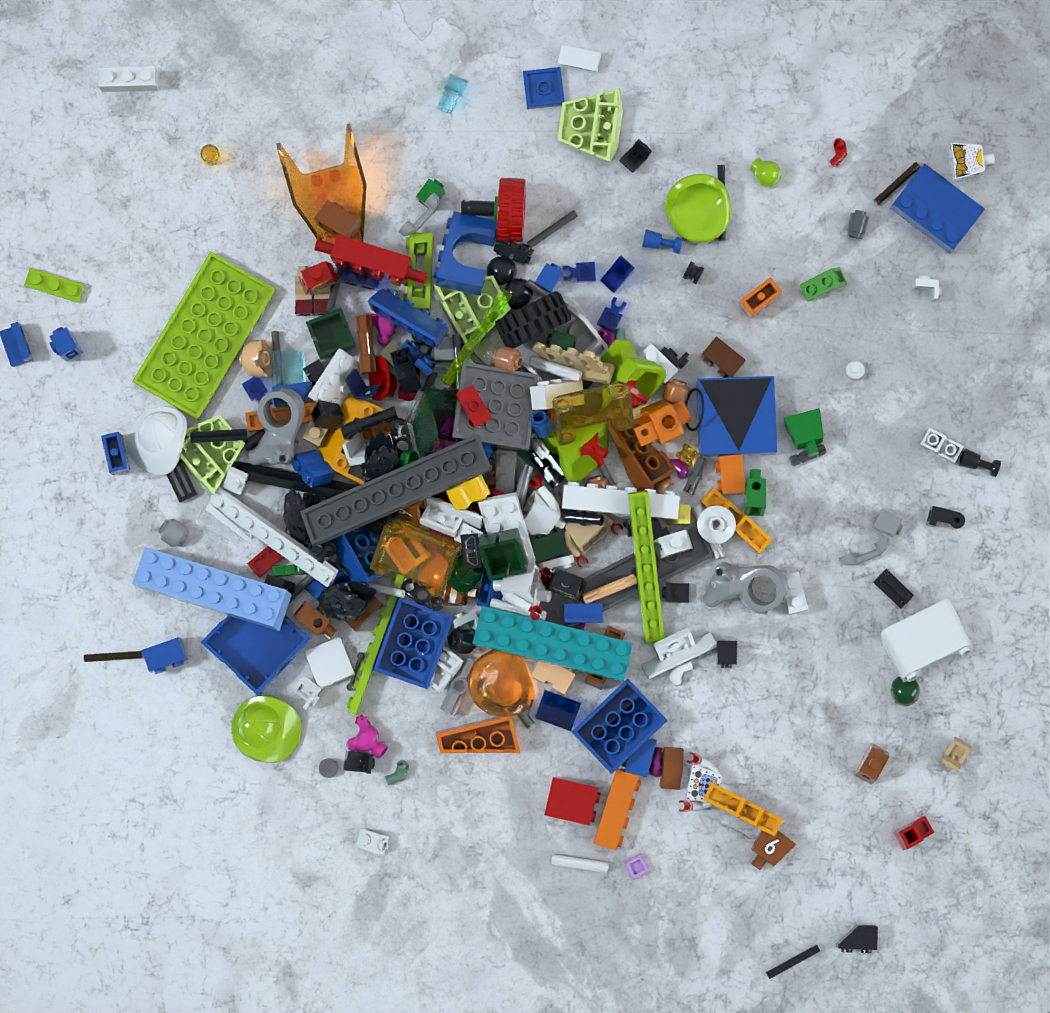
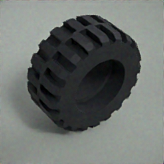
[495,291,571,348]

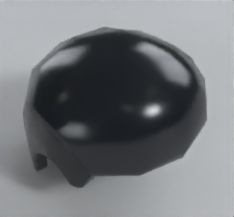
[486,256,517,285]
[503,278,533,308]

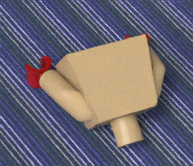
[564,509,623,568]

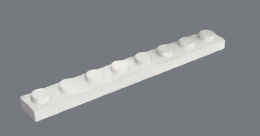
[208,487,339,587]

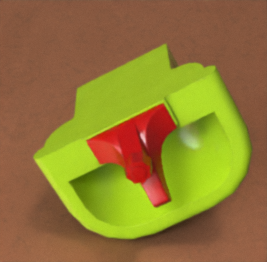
[600,340,666,409]
[540,412,609,483]

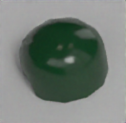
[890,676,920,707]

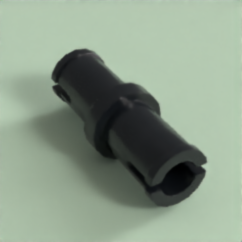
[563,510,604,526]

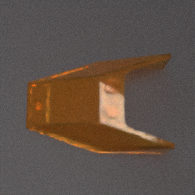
[276,123,367,244]

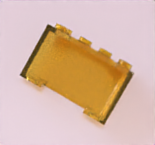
[552,381,634,446]

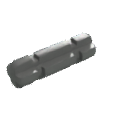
[789,444,826,466]

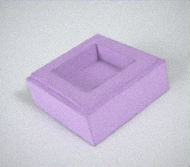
[624,854,650,880]

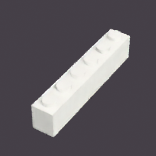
[561,482,680,519]

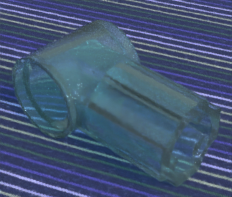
[437,73,468,114]

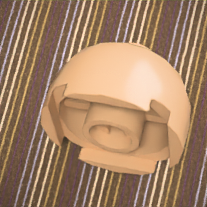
[239,339,274,378]

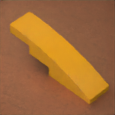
[700,487,772,554]
[703,783,784,837]

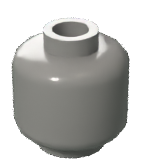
[158,519,188,547]

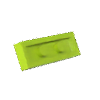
[24,268,85,303]

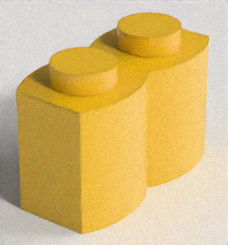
[445,474,490,511]

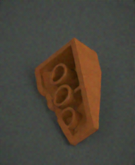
[607,414,676,491]

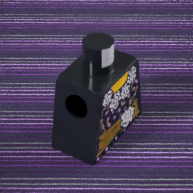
[546,569,587,602]

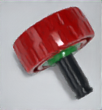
[461,178,526,242]

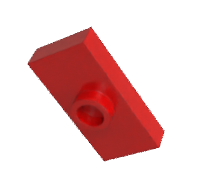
[455,385,492,428]
[247,546,285,578]

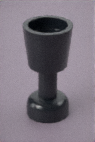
[959,448,1001,477]
[366,511,400,534]

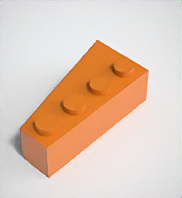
[436,713,520,753]

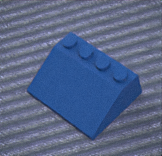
[890,163,985,254]
[368,288,449,349]
[330,523,398,584]
[373,597,454,689]
[571,678,668,774]

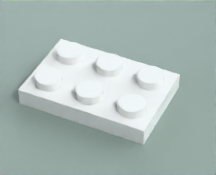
[308,348,362,408]

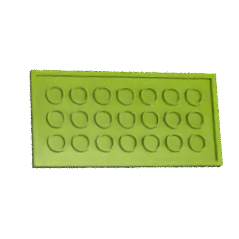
[132,251,276,421]

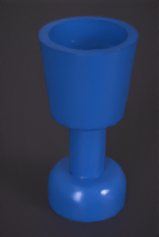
[642,229,683,254]

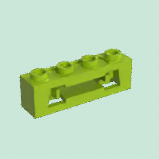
[403,232,434,311]

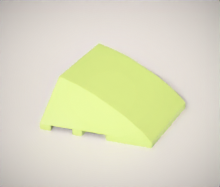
[557,87,623,162]
[433,276,511,351]
[179,415,245,495]

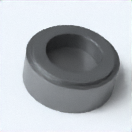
[319,758,338,778]

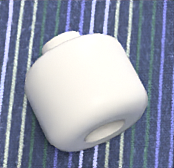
[845,361,865,381]

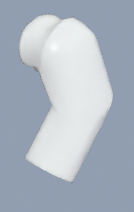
[669,660,693,686]

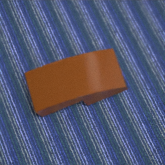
[659,747,684,790]

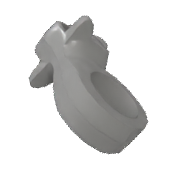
[248,388,305,465]
[703,562,789,615]

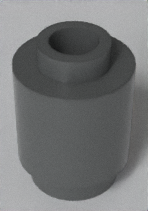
[846,210,869,239]

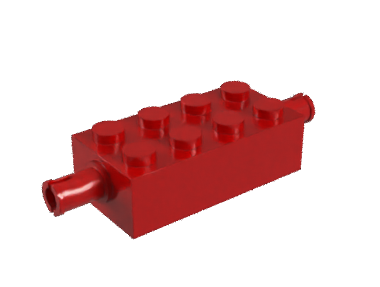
[314,234,428,286]

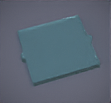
[271,349,304,385]

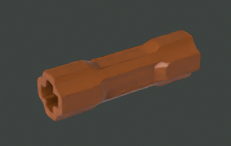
[355,314,377,374]

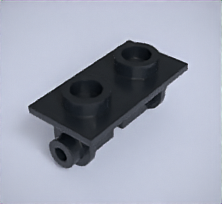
[493,240,534,265]
[531,452,565,489]
[873,569,914,609]

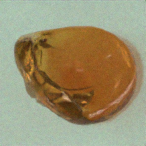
[469,650,535,717]

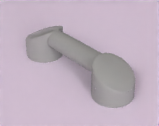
[399,193,439,236]
[839,538,890,566]

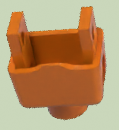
[630,400,691,446]

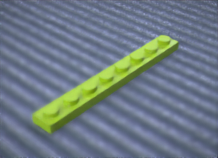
[628,490,664,644]
[346,570,407,715]

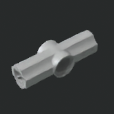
[440,656,479,716]

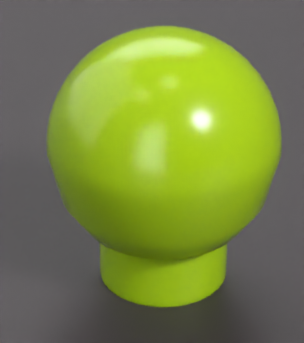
[750,158,781,187]

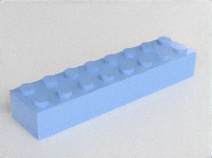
[132,547,292,631]

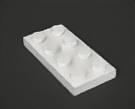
[478,492,536,568]

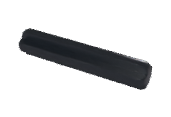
[190,429,247,443]

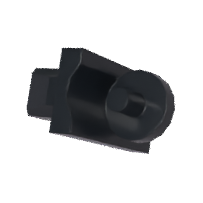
[303,532,337,563]

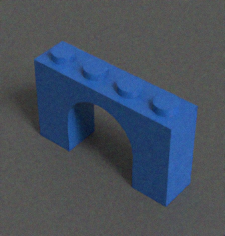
[433,211,497,296]

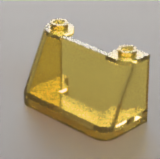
[370,519,462,597]

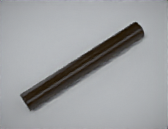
[874,162,920,205]
[84,651,142,662]

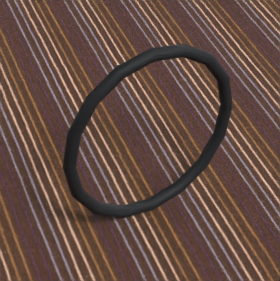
[685,388,705,431]

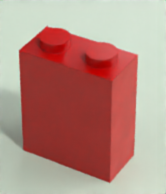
[544,777,601,826]

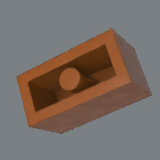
[314,200,361,238]

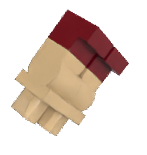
[295,266,331,316]

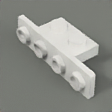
[420,496,482,538]
[642,627,717,679]

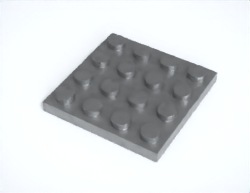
[452,362,539,451]

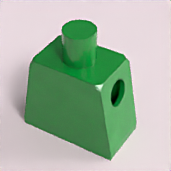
[784,408,824,457]
[744,469,766,516]

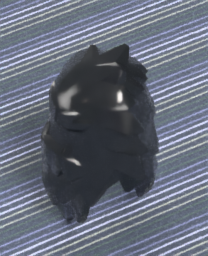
[361,431,401,482]
[283,488,319,548]
[316,581,377,622]

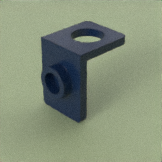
[345,368,381,400]

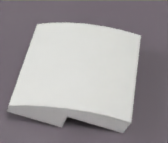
[305,637,355,689]
[429,646,464,694]

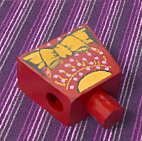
[298,261,339,295]

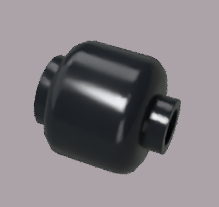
[448,628,476,654]

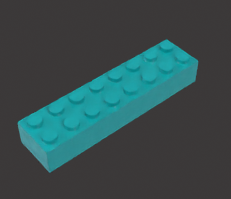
[473,606,633,682]

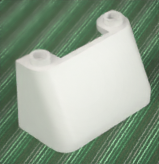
[881,599,973,683]

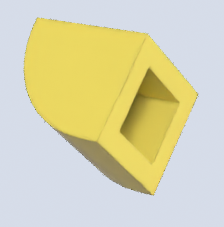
[666,504,690,525]

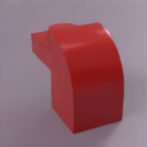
[894,816,935,850]

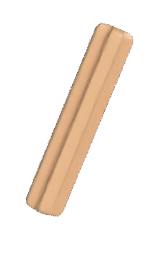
[582,574,638,604]

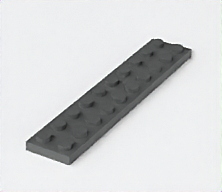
[300,434,492,546]
[539,521,714,628]

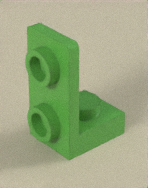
[800,267,847,301]

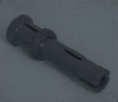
[339,406,398,440]

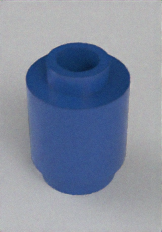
[530,410,554,438]

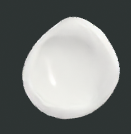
[128,406,187,476]

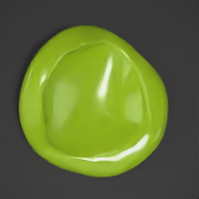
[665,174,731,243]
[231,695,302,763]

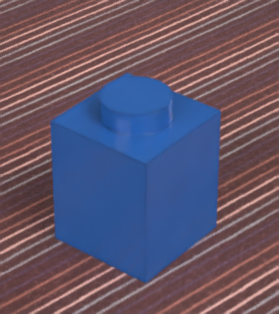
[535,263,563,293]

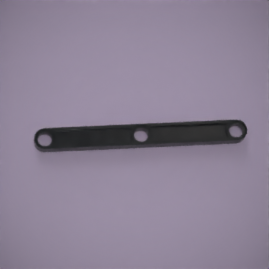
[231,461,359,498]

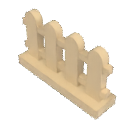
[531,342,616,384]

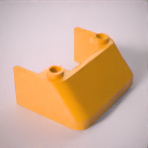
[319,397,393,485]

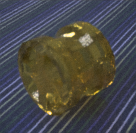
[200,144,221,166]
[675,443,699,467]

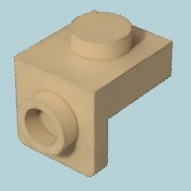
[941,737,972,771]

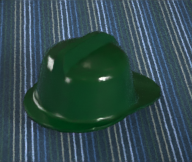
[448,555,485,593]

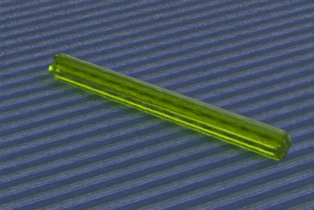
[441,289,512,386]

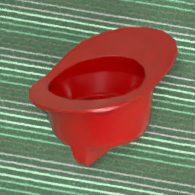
[368,356,397,401]

